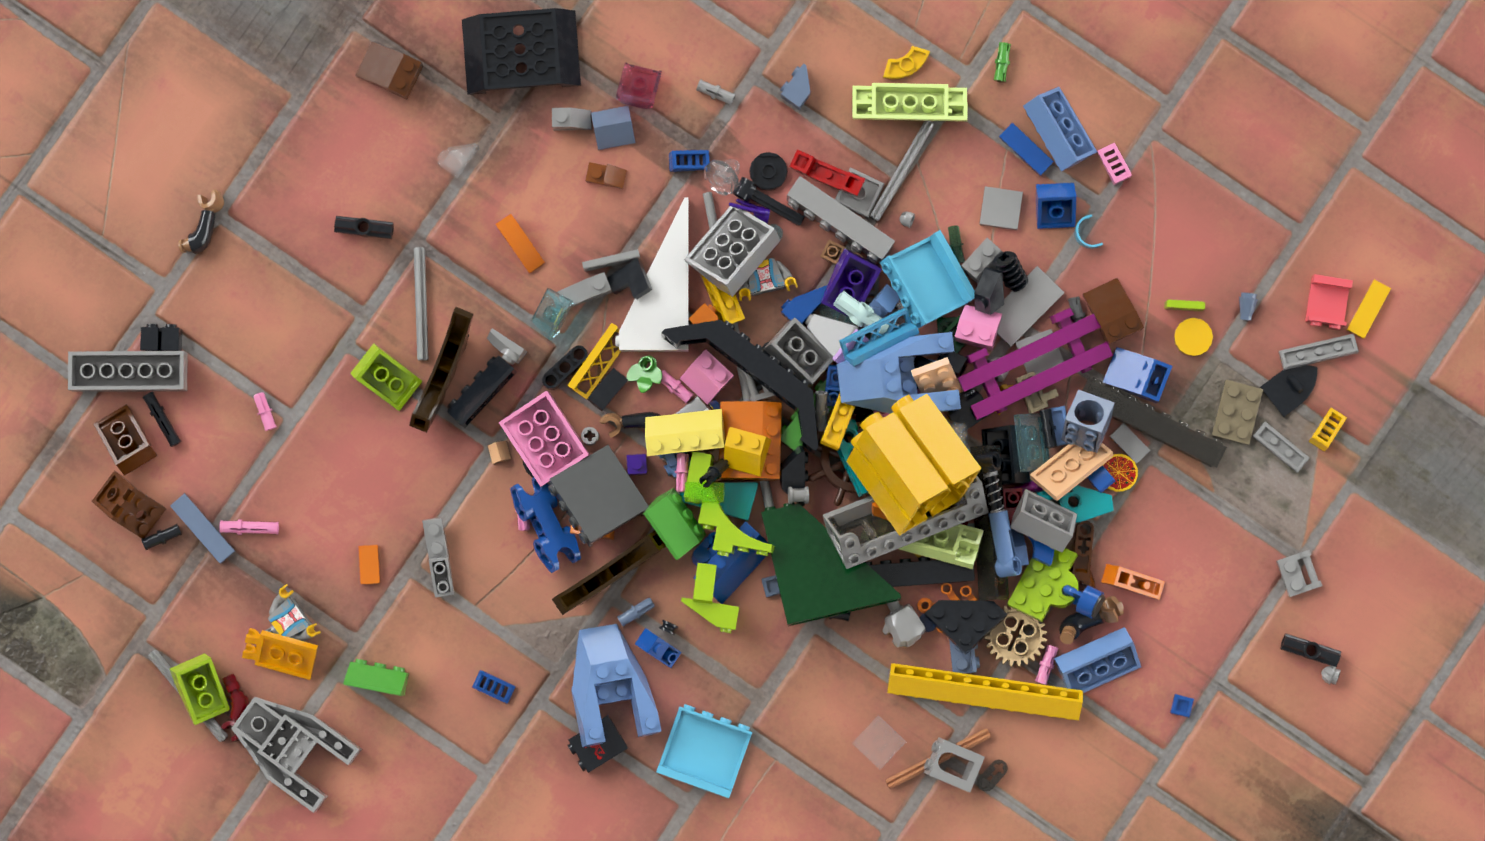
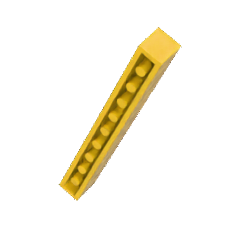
[887,663,1083,720]

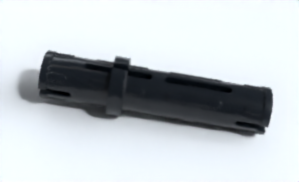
[142,392,182,447]

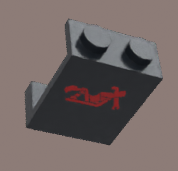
[567,715,628,773]

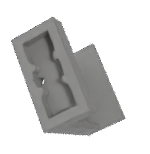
[924,737,985,792]

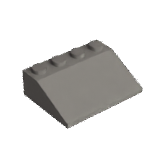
[684,206,781,297]

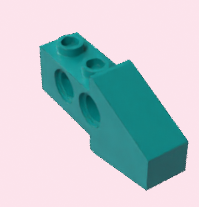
[1037,485,1114,523]

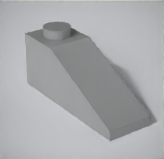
[552,272,612,312]

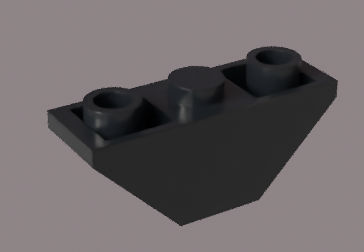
[780,446,808,507]

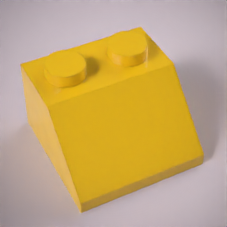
[724,427,771,477]

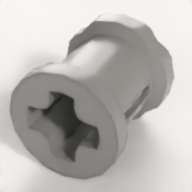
[581,427,599,445]
[788,487,809,504]

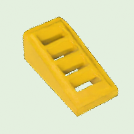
[1309,408,1347,451]

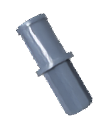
[617,598,655,627]

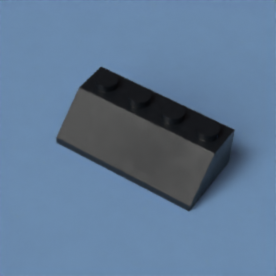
[447,355,517,428]

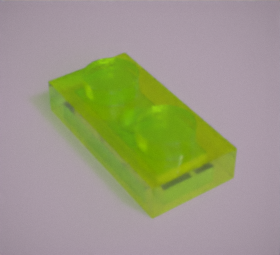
[685,482,725,503]

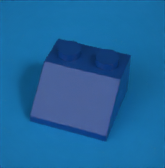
[1036,183,1077,229]

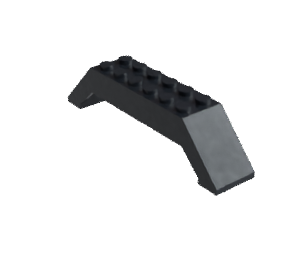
[661,320,818,454]

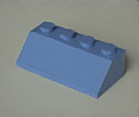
[1023,87,1097,171]
[1054,627,1141,693]

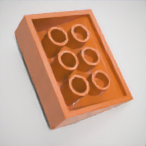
[718,401,782,482]

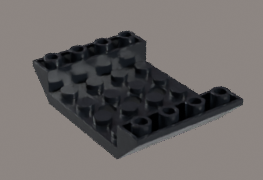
[462,8,581,95]

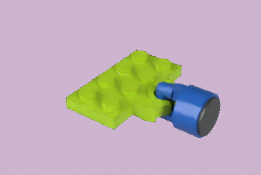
[1007,548,1105,622]

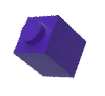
[627,454,648,476]

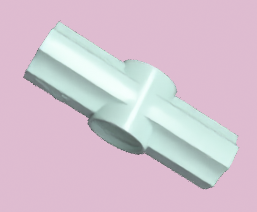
[834,291,889,336]

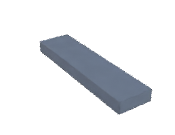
[170,493,235,564]

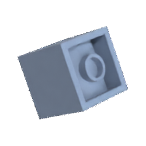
[1061,390,1115,453]

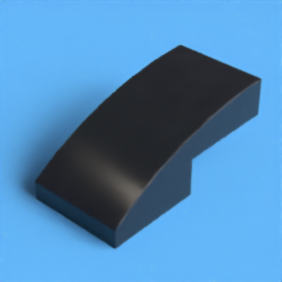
[587,368,628,411]

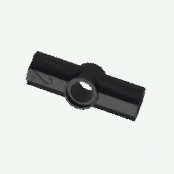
[334,216,394,239]
[1280,633,1341,667]

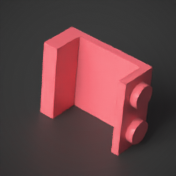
[1305,274,1353,330]

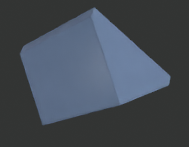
[591,106,636,150]

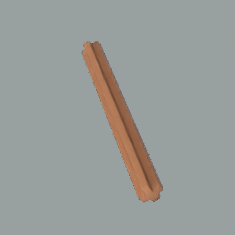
[885,729,991,789]

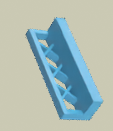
[839,308,919,366]

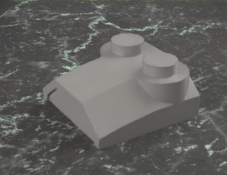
[487,328,527,365]

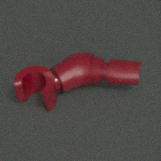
[221,674,250,742]

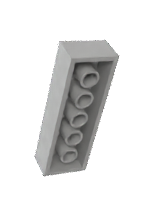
[787,176,895,264]
[68,351,188,392]

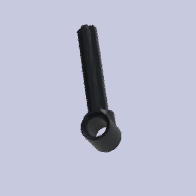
[733,177,805,226]

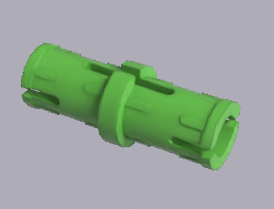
[994,42,1011,82]

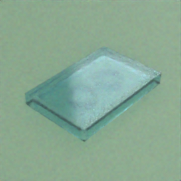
[1014,413,1050,472]

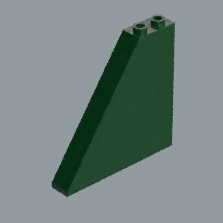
[761,502,901,627]

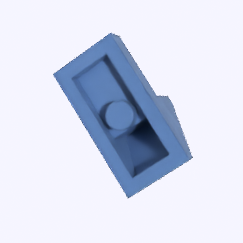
[868,284,900,318]

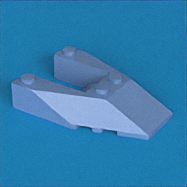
[837,332,961,414]
[571,624,662,748]

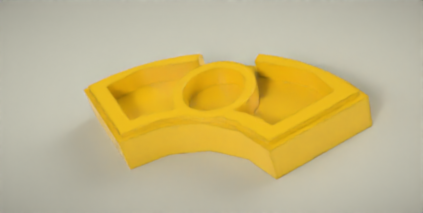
[883,46,930,79]

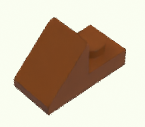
[585,162,627,189]

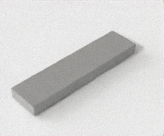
[1278,334,1359,370]

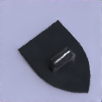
[1260,365,1317,417]

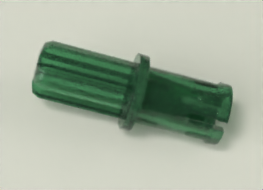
[948,225,965,263]

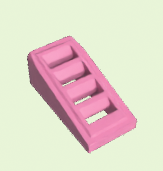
[1097,143,1132,185]

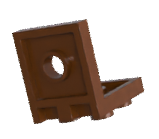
[92,470,166,539]

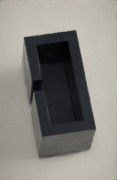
[140,324,182,351]

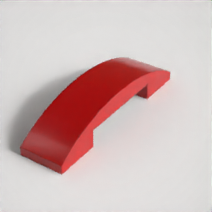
[789,150,866,196]

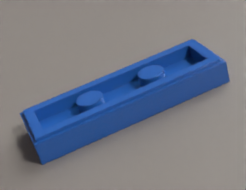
[999,123,1054,176]

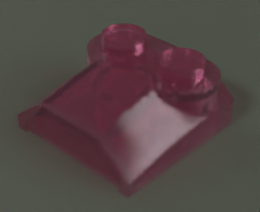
[616,62,662,109]

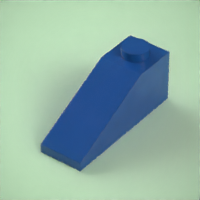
[781,285,828,324]

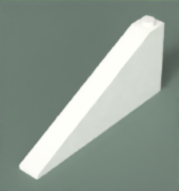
[615,197,688,352]

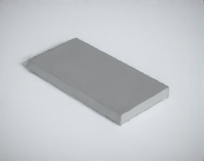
[995,266,1065,347]

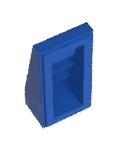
[669,150,710,172]
[472,670,516,704]

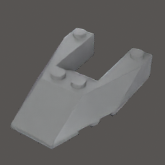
[231,697,362,813]

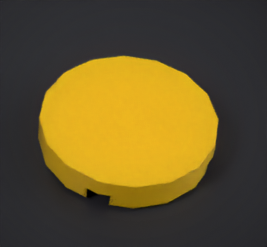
[1174,318,1213,356]

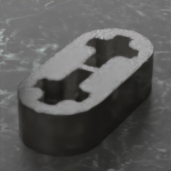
[977,759,1008,791]

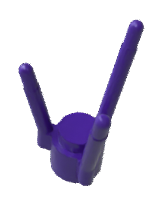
[729,199,770,224]

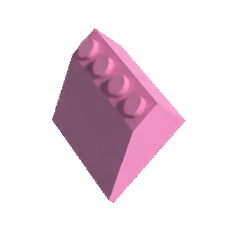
[499,391,590,487]

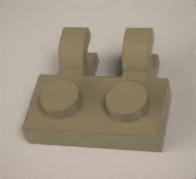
[1015,371,1059,414]

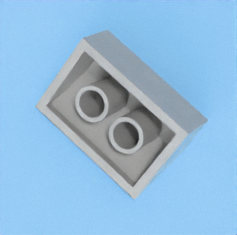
[1010,489,1077,552]

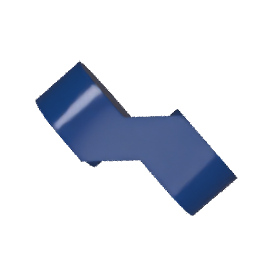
[691,532,717,566]

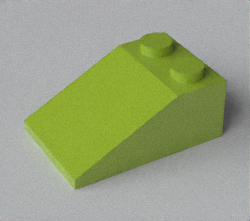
[350,343,422,411]
[681,597,739,633]
[169,653,230,725]

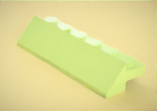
[852,83,967,121]
[861,515,984,569]

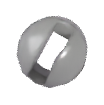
[899,211,915,228]

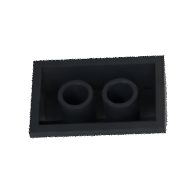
[981,425,1030,486]

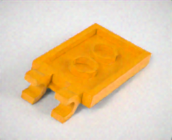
[242,628,318,680]

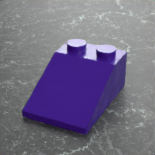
[821,249,882,317]

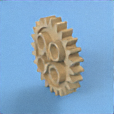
[984,606,1047,667]

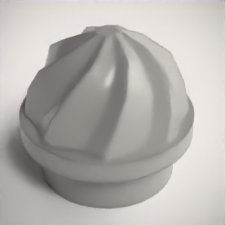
[1321,666,1341,685]

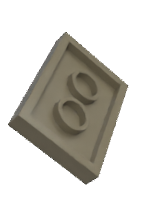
[1211,380,1263,445]

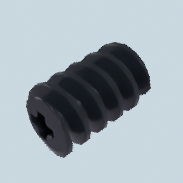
[993,251,1028,292]

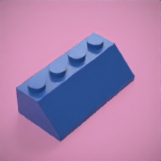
[694,521,769,604]

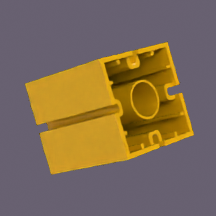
[846,394,981,536]

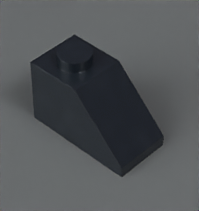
[974,267,1004,315]

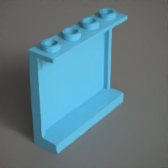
[880,230,975,329]
[656,704,752,798]

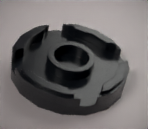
[749,152,788,191]

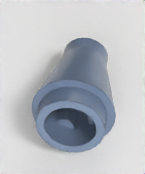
[1239,292,1258,321]

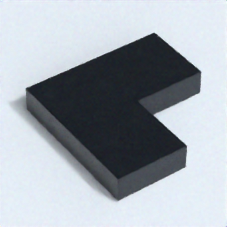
[607,258,652,300]

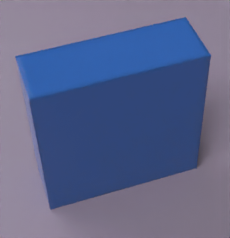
[1170,694,1194,718]

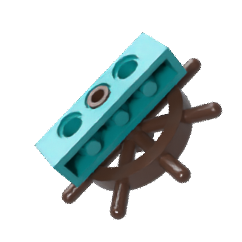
[808,419,871,506]

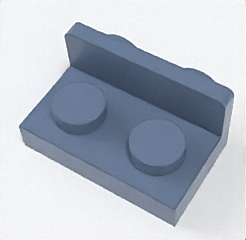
[949,639,980,673]

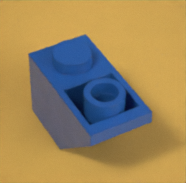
[635,628,682,668]

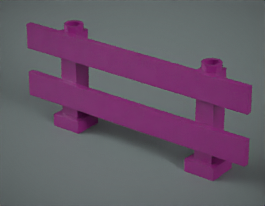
[957,308,1113,420]

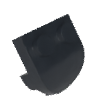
[947,389,992,434]

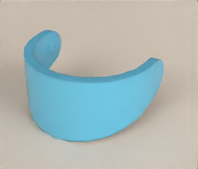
[1075,214,1103,249]

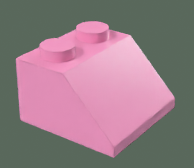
[955,304,1002,351]
[680,349,734,405]

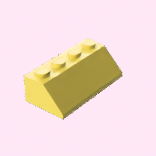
[645,409,726,456]

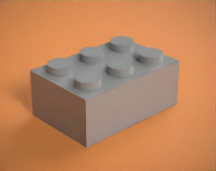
[764,318,833,385]

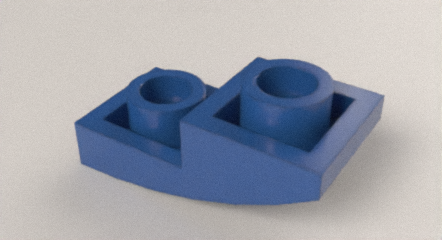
[825,365,840,407]
[1087,466,1115,493]

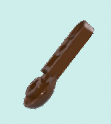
[1070,521,1096,592]

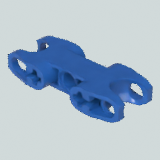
[510,478,581,573]

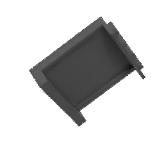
[548,445,649,547]

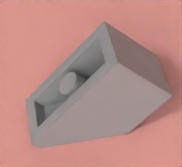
[552,108,591,131]

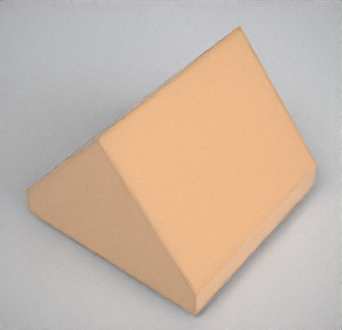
[488,441,511,464]

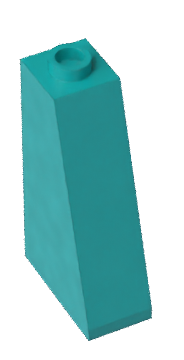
[680,482,758,521]

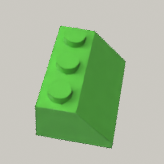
[643,488,706,560]
[343,659,409,696]

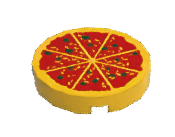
[1102,454,1138,492]

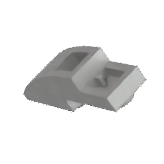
[422,517,454,597]

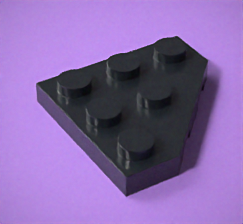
[925,600,1007,655]

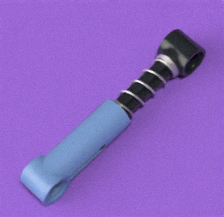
[975,451,1022,578]

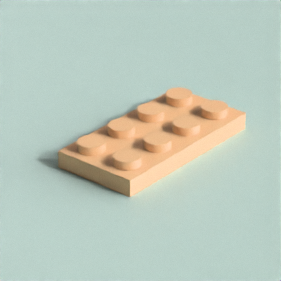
[1030,443,1113,501]

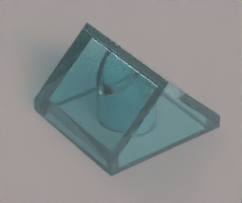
[531,288,574,340]

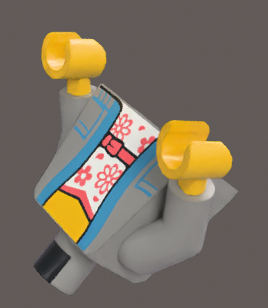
[739,258,798,301]
[265,584,321,641]

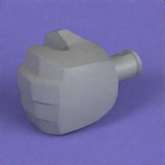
[882,601,926,647]

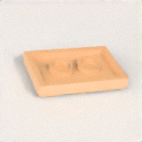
[911,357,963,393]

